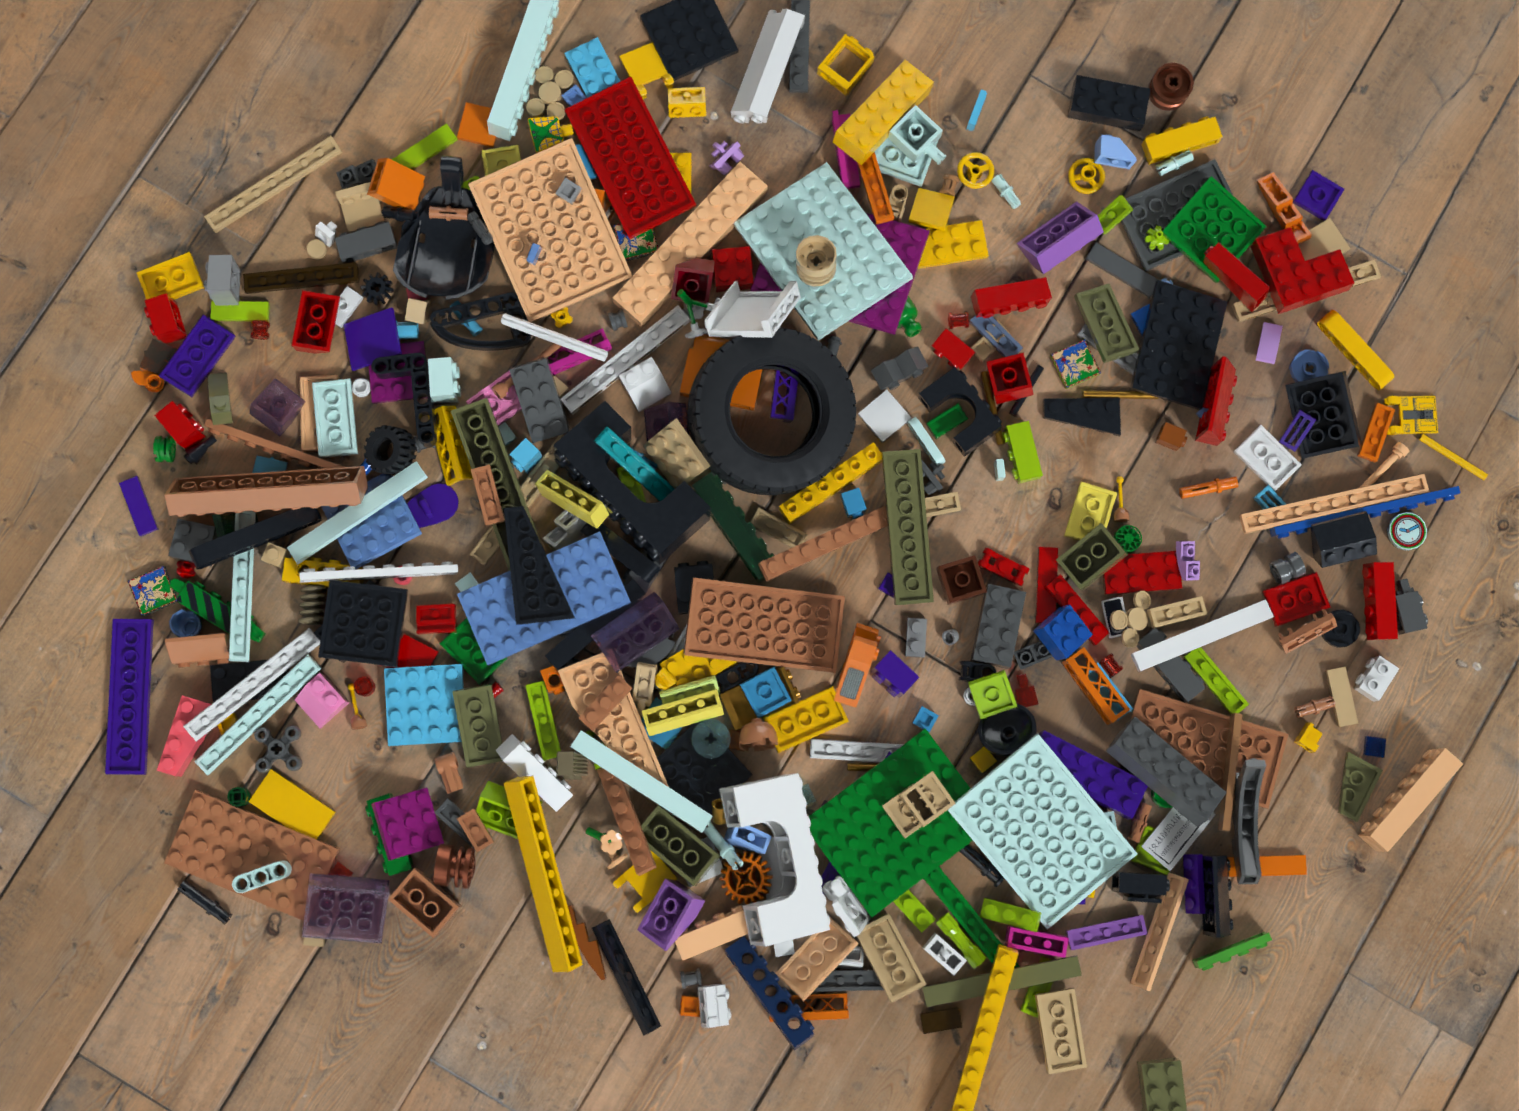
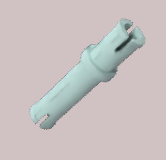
[703,821,744,870]

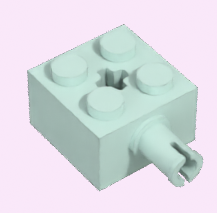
[888,105,946,165]

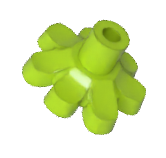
[1145,226,1169,250]

